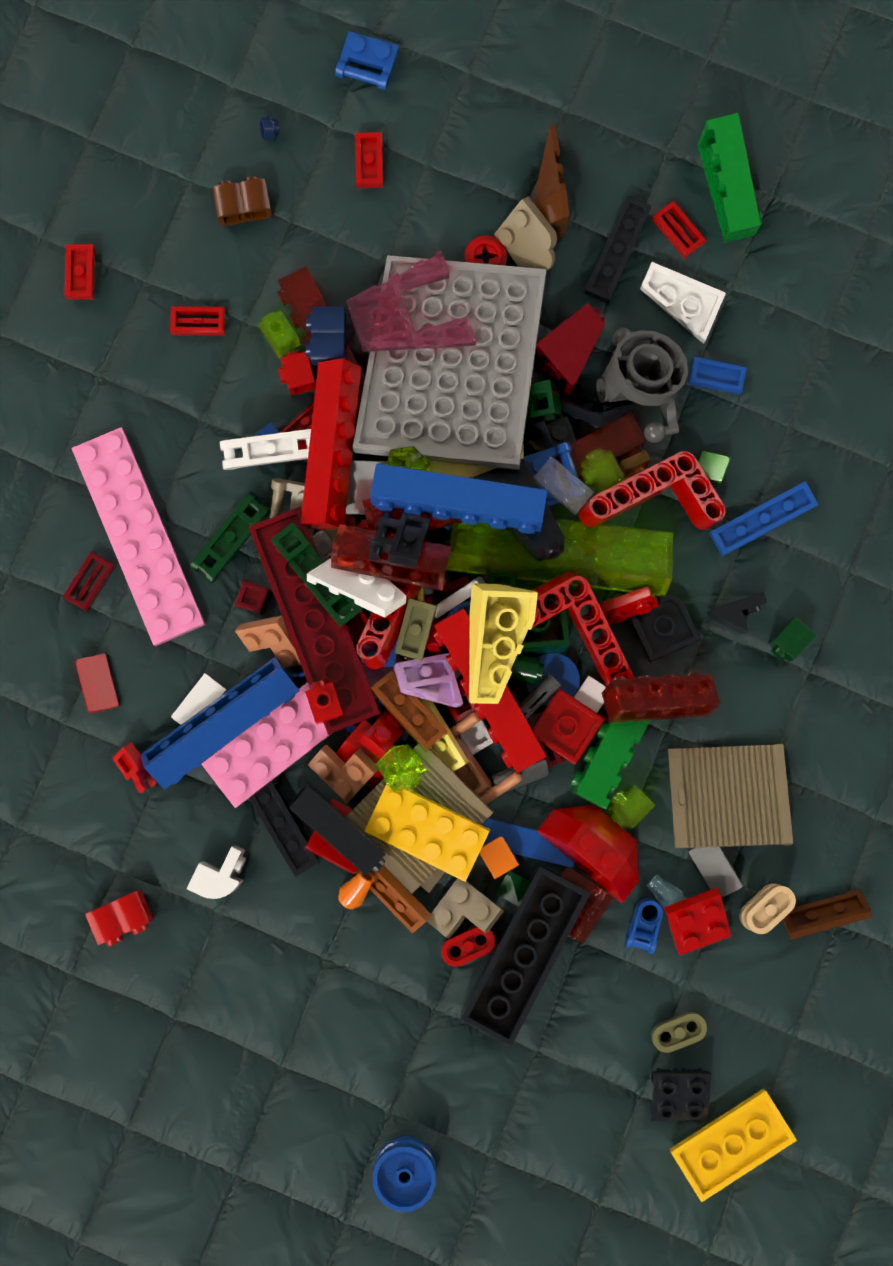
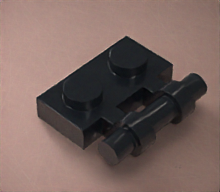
[368,511,430,568]

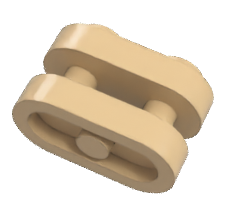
[739,883,796,934]

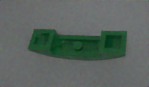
[271,523,363,627]

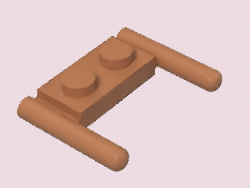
[450,712,522,805]

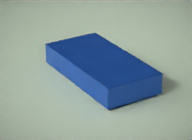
[688,356,747,395]

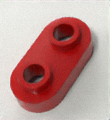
[442,926,495,967]

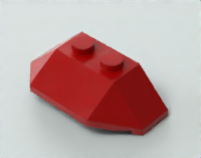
[537,805,639,903]

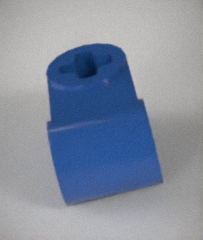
[624,897,663,955]

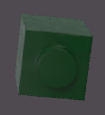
[768,617,816,662]

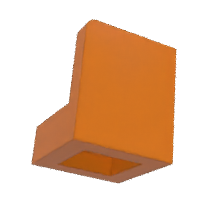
[480,836,519,879]

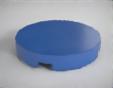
[525,653,580,707]

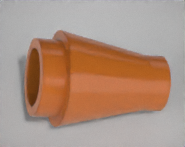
[338,871,375,909]

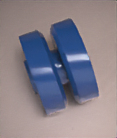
[373,1136,436,1212]

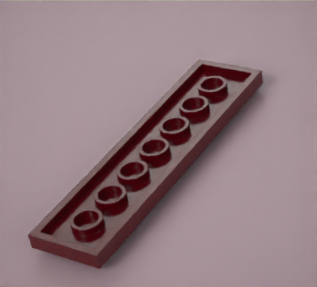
[248,507,380,735]

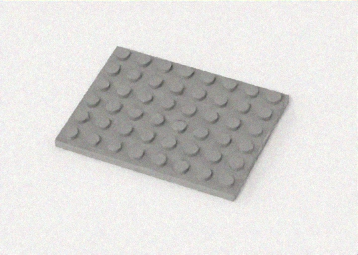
[353,255,546,470]

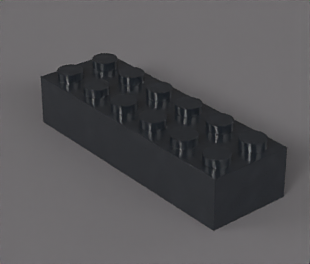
[460,863,590,1047]

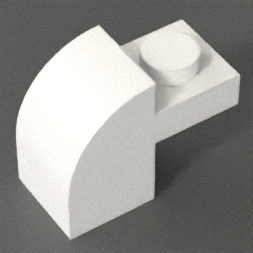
[187,845,246,899]

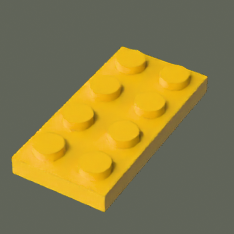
[365,780,491,882]
[669,1088,797,1202]

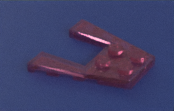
[346,250,476,352]

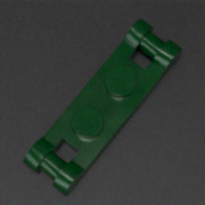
[190,492,271,584]

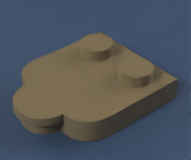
[494,197,557,271]

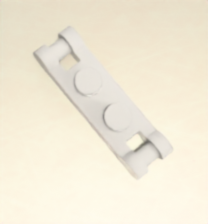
[220,429,311,470]

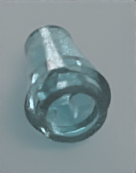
[646,874,687,911]

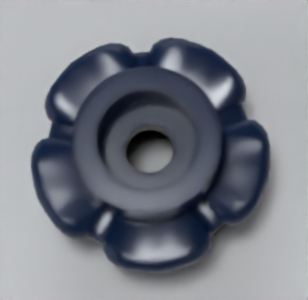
[260,114,280,142]

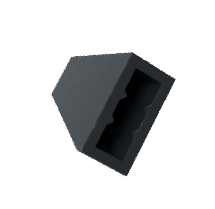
[472,458,565,562]
[289,781,386,876]

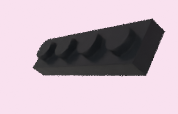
[584,196,651,304]
[249,781,320,877]

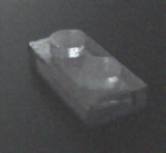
[533,456,594,515]

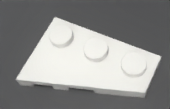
[640,262,726,344]
[307,546,406,618]

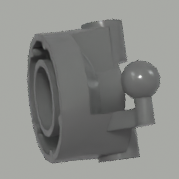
[596,327,688,443]

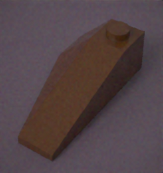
[533,125,569,238]

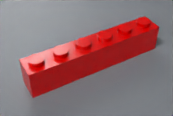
[301,359,361,530]
[432,607,547,773]

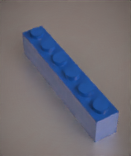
[370,463,547,534]
[141,656,300,790]

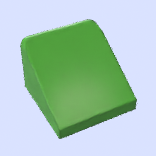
[698,451,731,486]

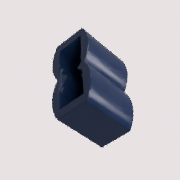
[306,306,347,365]

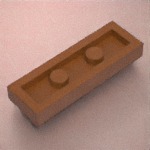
[371,670,448,752]
[355,865,432,934]

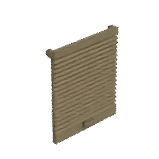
[347,744,494,894]
[668,744,793,849]

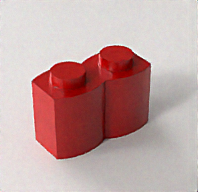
[85,889,154,947]

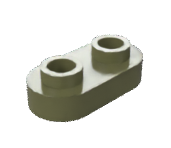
[651,1012,707,1053]

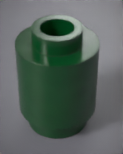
[509,654,544,685]

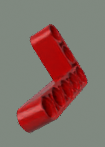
[579,451,725,530]
[353,522,433,670]
[532,571,636,696]

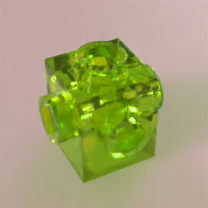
[375,744,427,792]

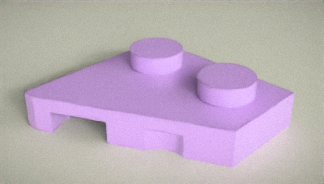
[394,653,463,708]

